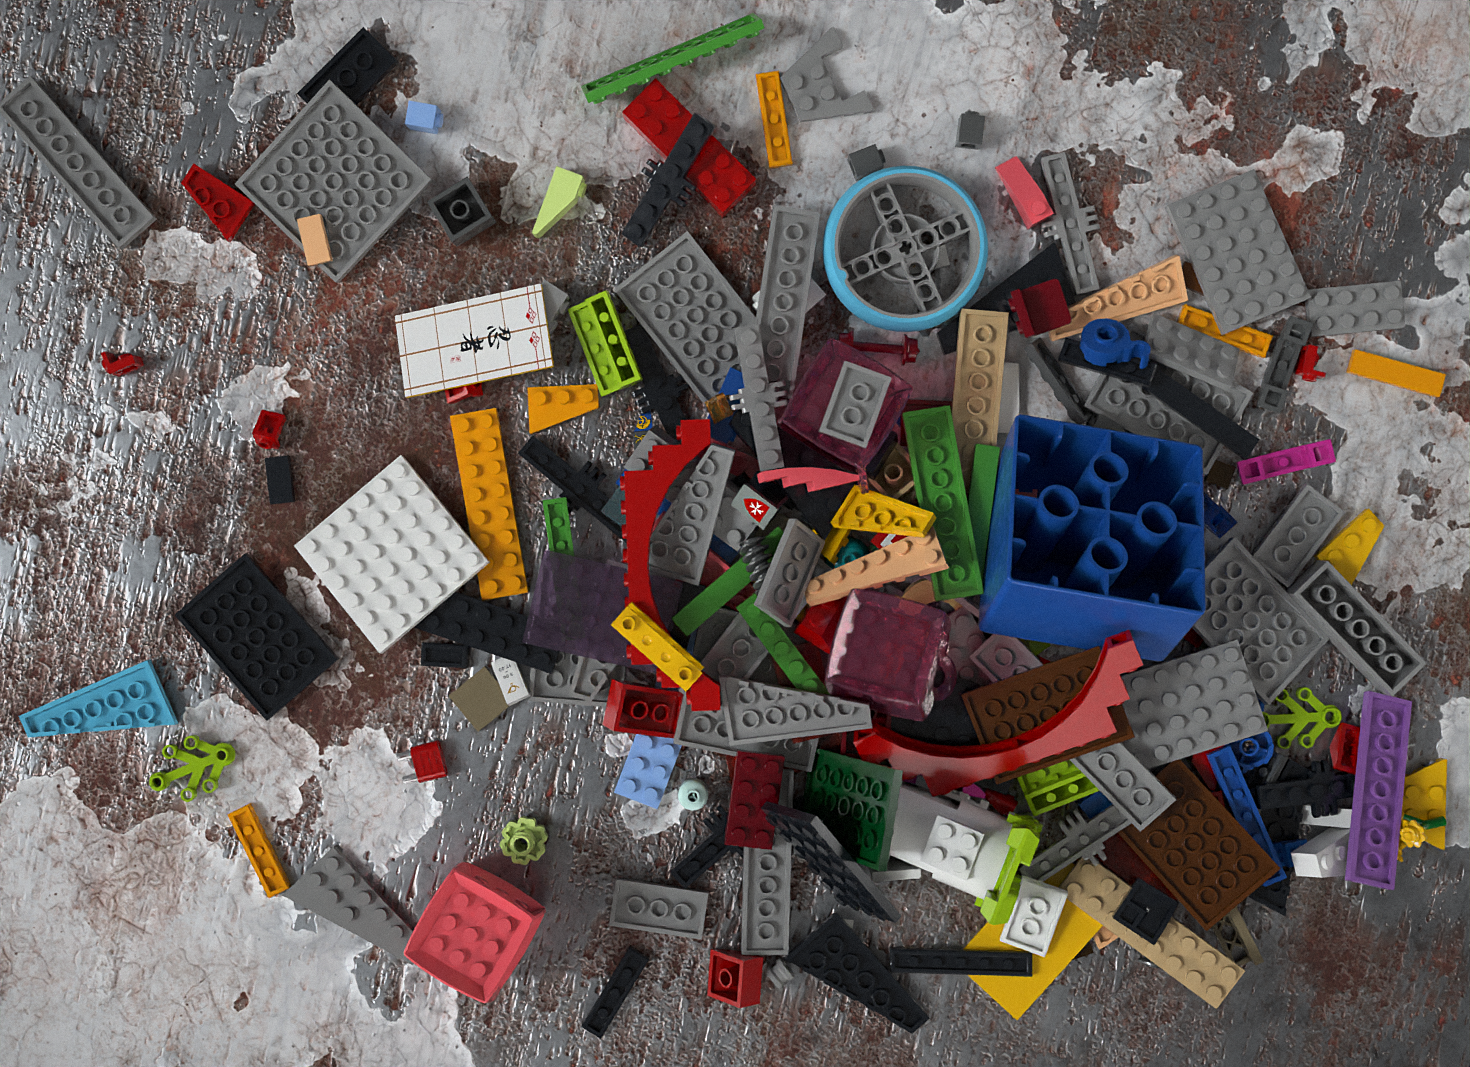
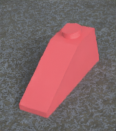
[995,156,1054,230]

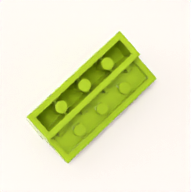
[567,290,643,397]
[1017,760,1100,816]

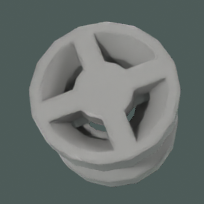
[766,958,795,989]

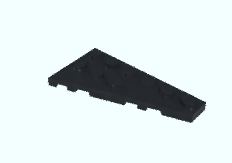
[936,242,1076,355]

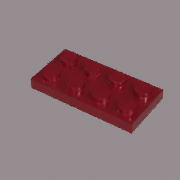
[724,749,785,850]

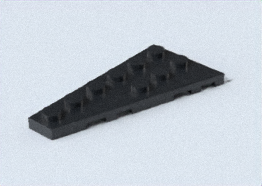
[729,409,859,541]
[1248,759,1311,916]
[783,911,930,1034]

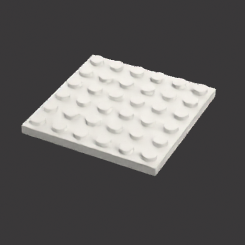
[294,455,490,654]

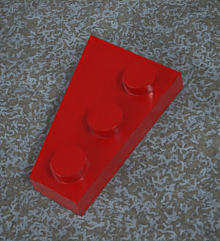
[181,163,255,243]

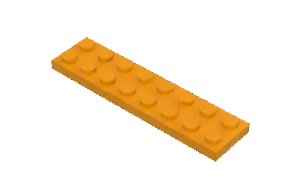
[450,408,529,600]

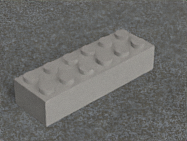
[623,425,757,552]
[1286,560,1427,697]

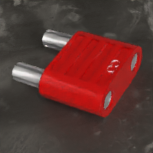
[396,740,448,784]

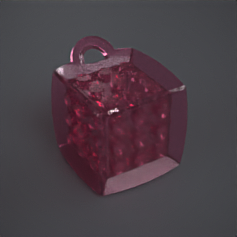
[776,337,914,495]
[825,588,957,721]

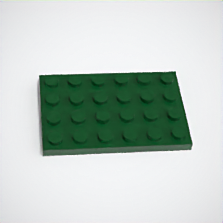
[801,748,903,871]

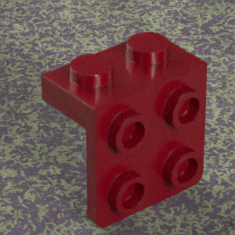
[1008,279,1072,339]

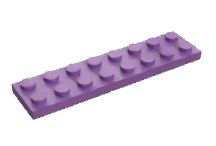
[1345,691,1412,890]

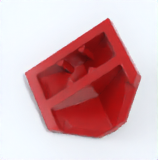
[1329,722,1360,775]

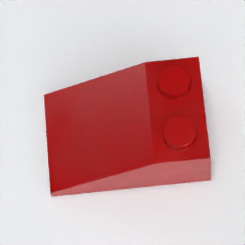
[603,679,684,739]

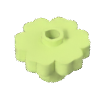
[500,816,548,865]

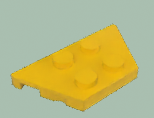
[1400,758,1447,850]

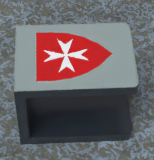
[731,471,791,530]

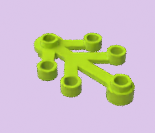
[1262,686,1342,749]
[149,735,236,802]

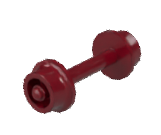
[834,330,921,366]

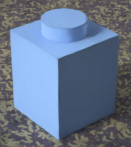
[405,101,444,134]

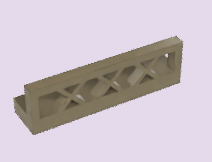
[1211,906,1264,966]

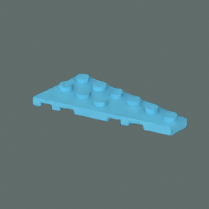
[19,659,178,738]

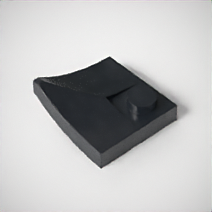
[1112,877,1179,945]

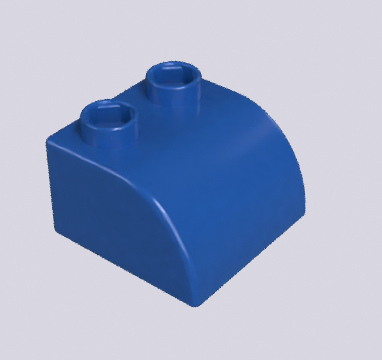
[978,414,1206,662]

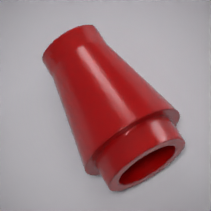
[984,788,1018,817]

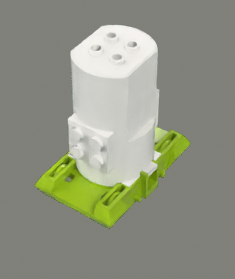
[889,781,1043,925]

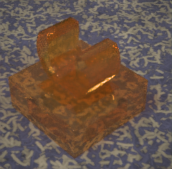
[705,393,736,424]

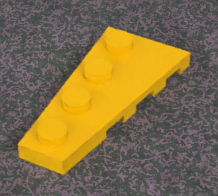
[830,485,936,538]

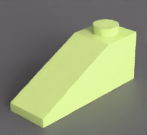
[532,166,587,239]

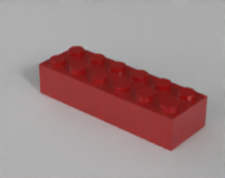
[622,78,756,218]

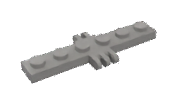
[1040,152,1100,296]
[729,324,790,471]
[1019,804,1131,882]

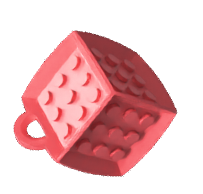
[404,862,546,1003]

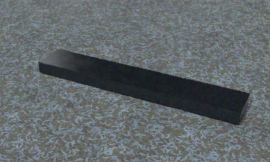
[1136,368,1260,459]
[890,947,1032,977]

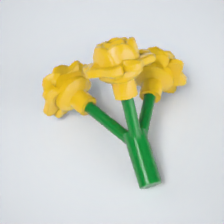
[1397,811,1446,863]

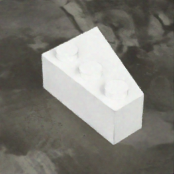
[1291,828,1350,878]

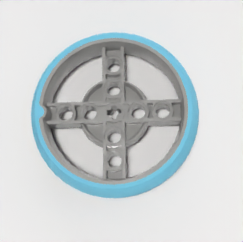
[822,166,988,332]

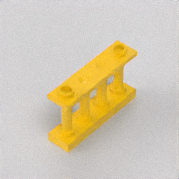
[611,602,704,692]

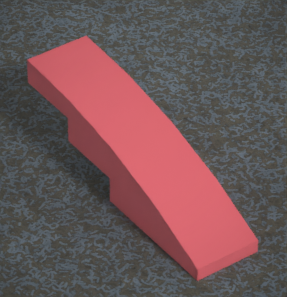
[757,467,860,492]

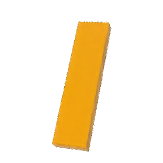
[756,71,793,169]
[1177,304,1273,359]
[1346,349,1446,398]
[227,803,292,898]

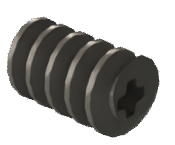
[739,536,773,590]

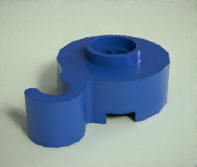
[1080,318,1151,369]
[1225,731,1274,774]

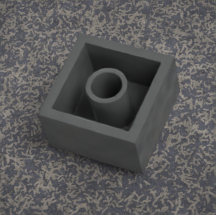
[427,177,497,247]

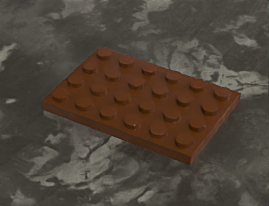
[961,646,1135,784]
[1117,759,1281,931]

